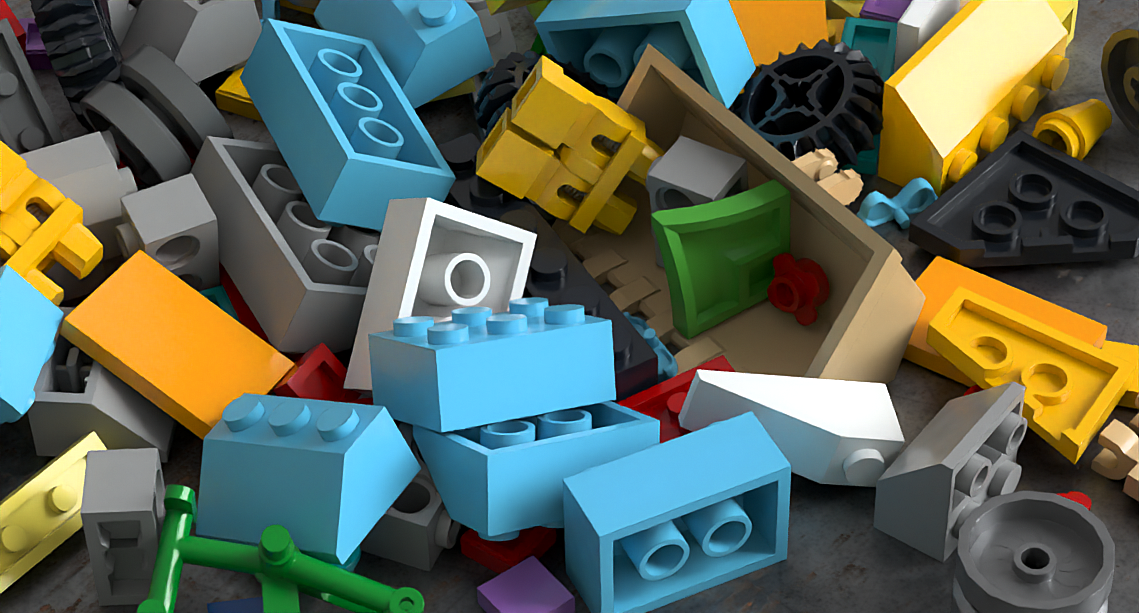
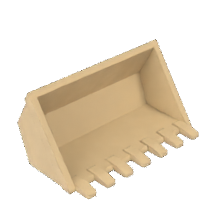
[552,43,926,384]

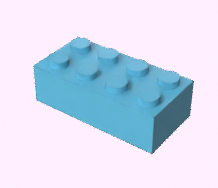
[240,18,456,233]

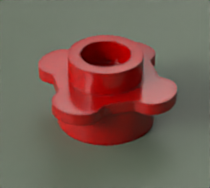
[767,252,829,326]

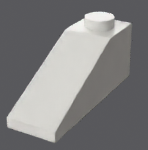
[678,369,905,487]

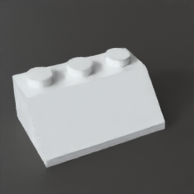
[343,197,537,397]

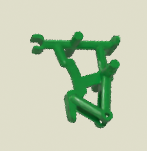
[137,484,425,613]

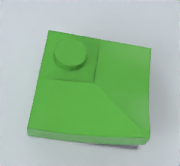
[651,178,791,340]

